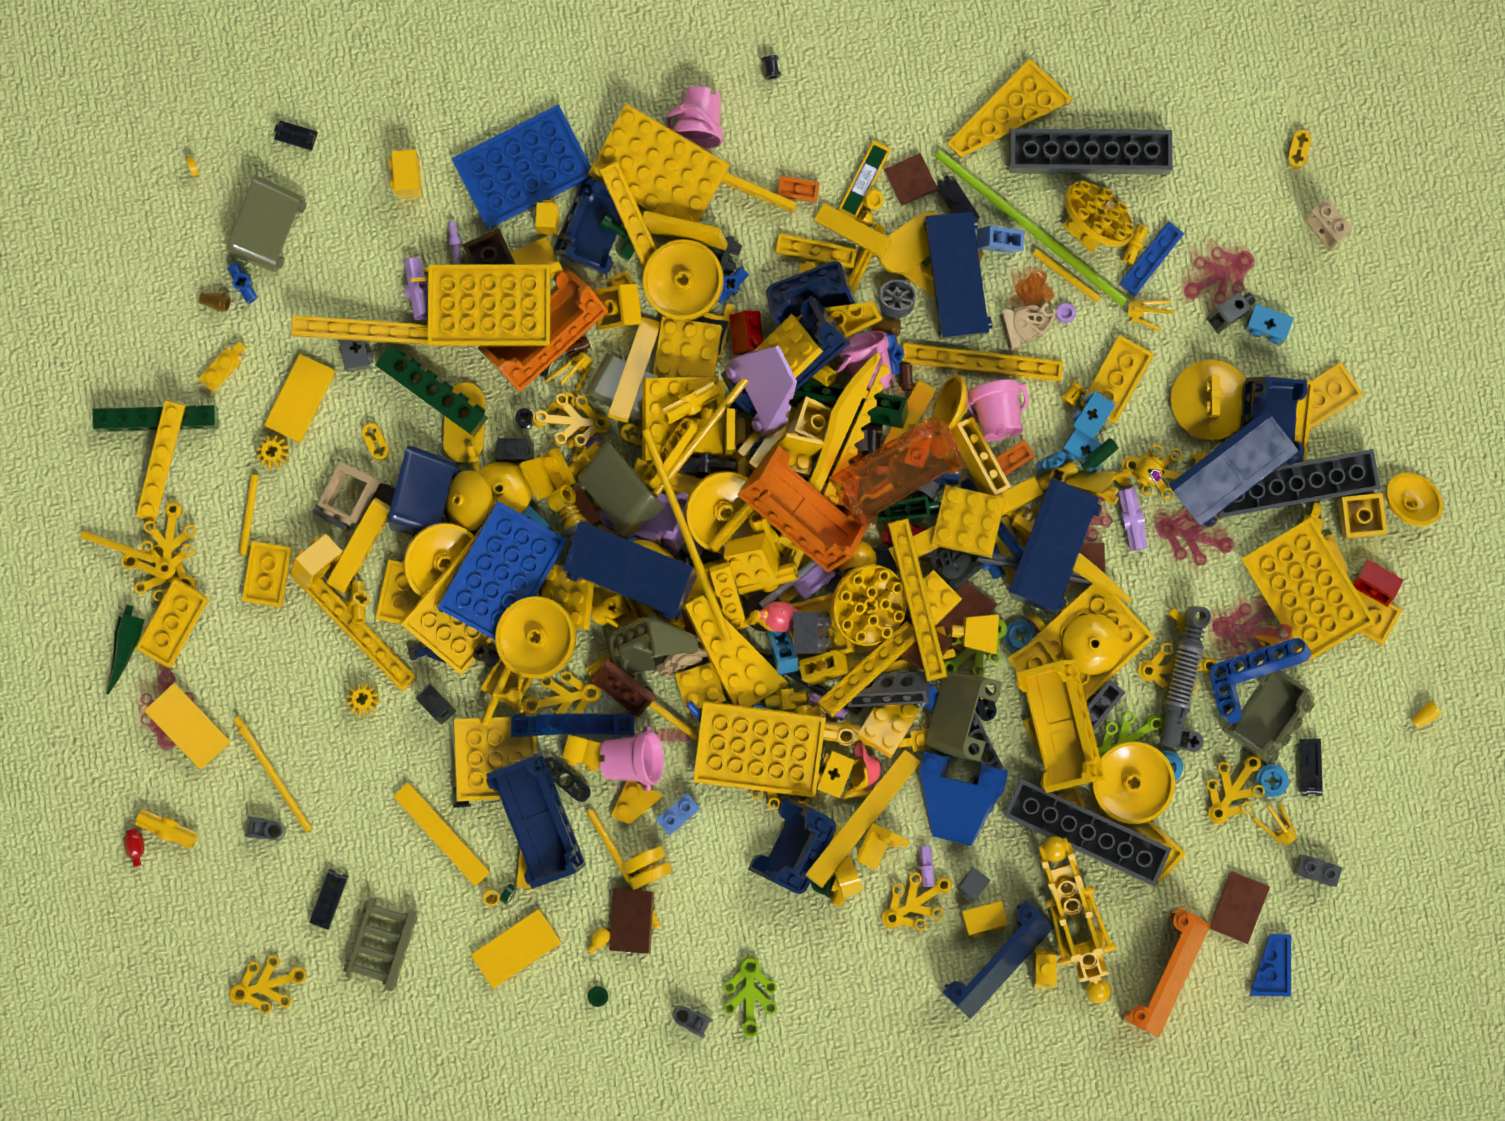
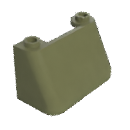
[227,176,307,273]
[584,352,659,424]
[577,440,665,539]
[609,617,698,673]

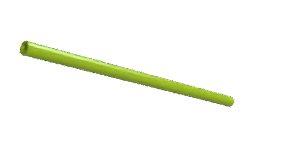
[934,149,1128,307]

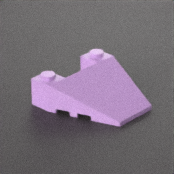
[725,345,797,438]

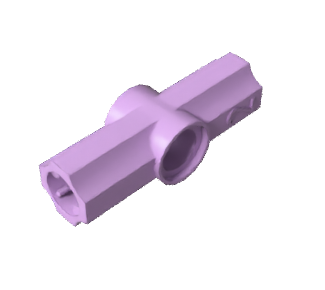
[404,257,428,320]
[1118,488,1148,551]

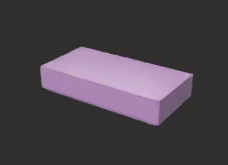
[792,564,837,600]

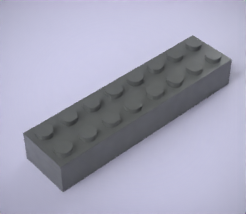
[1009,128,1173,175]
[1217,449,1381,518]
[1004,779,1172,887]

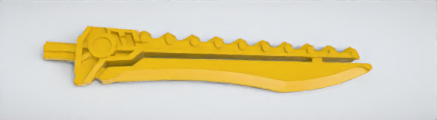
[778,353,889,568]

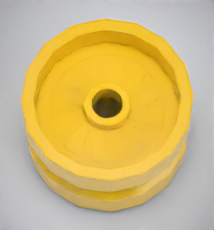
[621,845,674,890]

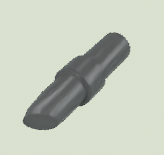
[313,505,349,530]

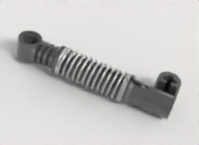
[1159,606,1211,752]

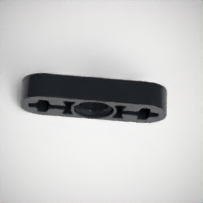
[545,757,591,802]

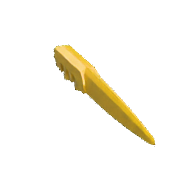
[1007,507,1132,602]

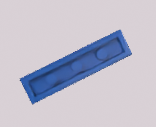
[1119,221,1184,297]

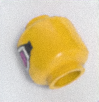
[1135,455,1165,486]

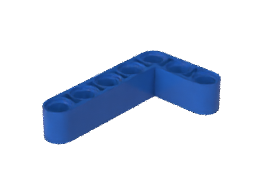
[1210,638,1311,724]

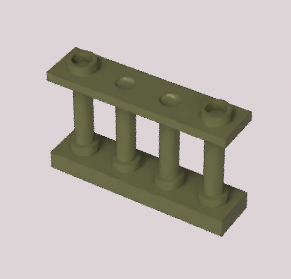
[343,898,419,991]

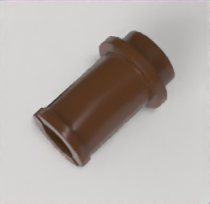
[566,336,591,357]
[899,365,915,391]

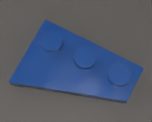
[1249,934,1291,997]

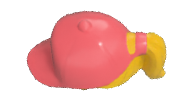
[745,602,800,632]
[843,743,881,799]

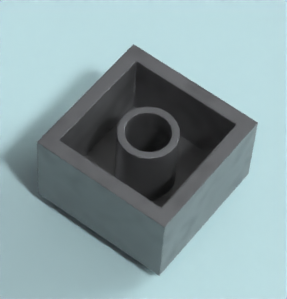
[793,612,832,654]

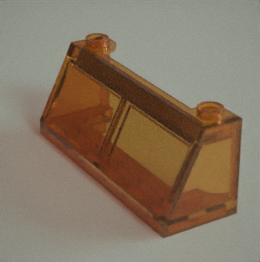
[829,417,967,527]

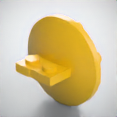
[1062,180,1135,253]
[1170,360,1246,440]
[831,564,907,646]

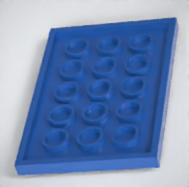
[451,104,593,230]
[436,500,567,640]

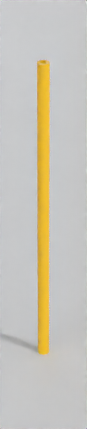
[617,377,749,539]
[642,429,732,642]

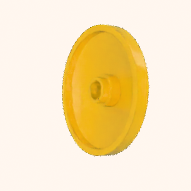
[643,239,724,321]
[685,471,756,554]
[403,523,474,598]
[495,596,577,679]
[1092,742,1175,824]

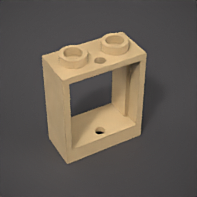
[1304,198,1353,251]
[318,462,380,525]

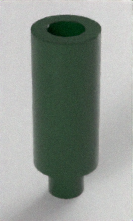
[1081,438,1119,471]

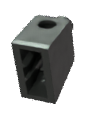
[1206,292,1255,334]
[495,438,534,463]
[415,683,456,725]

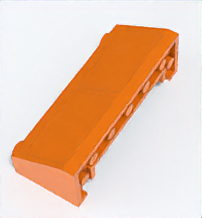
[477,266,608,393]
[737,446,869,573]
[1121,907,1211,1037]

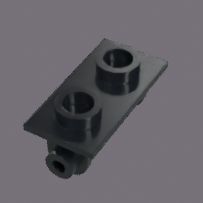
[274,120,318,151]

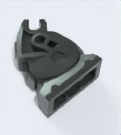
[924,547,984,591]

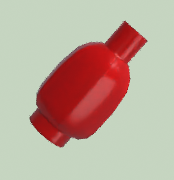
[123,829,145,867]

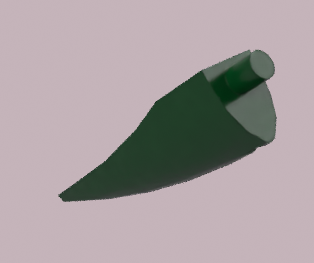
[855,496,939,521]
[106,604,145,694]

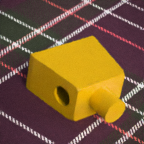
[684,407,723,456]
[951,614,999,654]
[1033,949,1057,989]

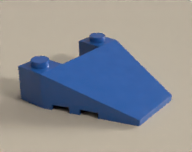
[920,752,1008,846]

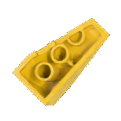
[796,301,883,339]

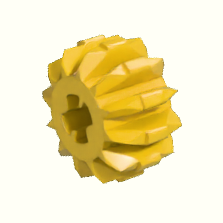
[256,435,290,470]
[346,682,381,717]

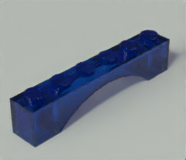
[509,712,634,737]

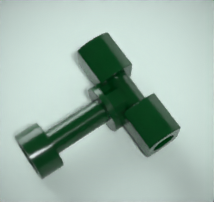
[598,212,649,261]

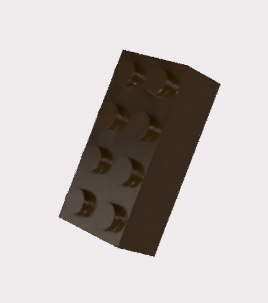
[462,228,516,265]

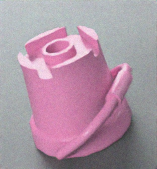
[666,86,723,149]
[836,331,895,391]
[967,379,1029,441]
[600,726,664,792]

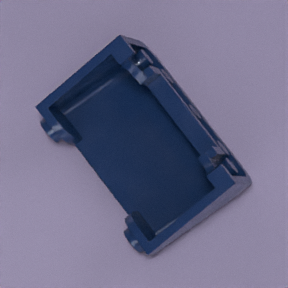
[553,180,622,274]
[766,261,857,327]
[1241,377,1308,461]
[388,445,460,536]
[748,796,836,894]

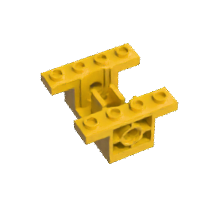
[657,558,748,631]

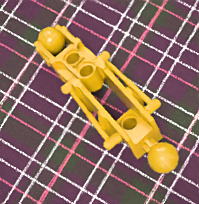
[1039,836,1117,1004]

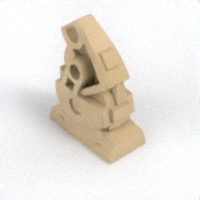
[1000,303,1057,352]
[656,635,708,679]

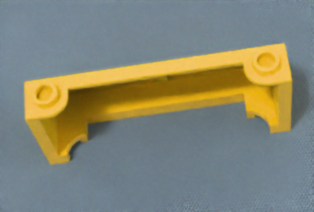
[1016,659,1105,793]

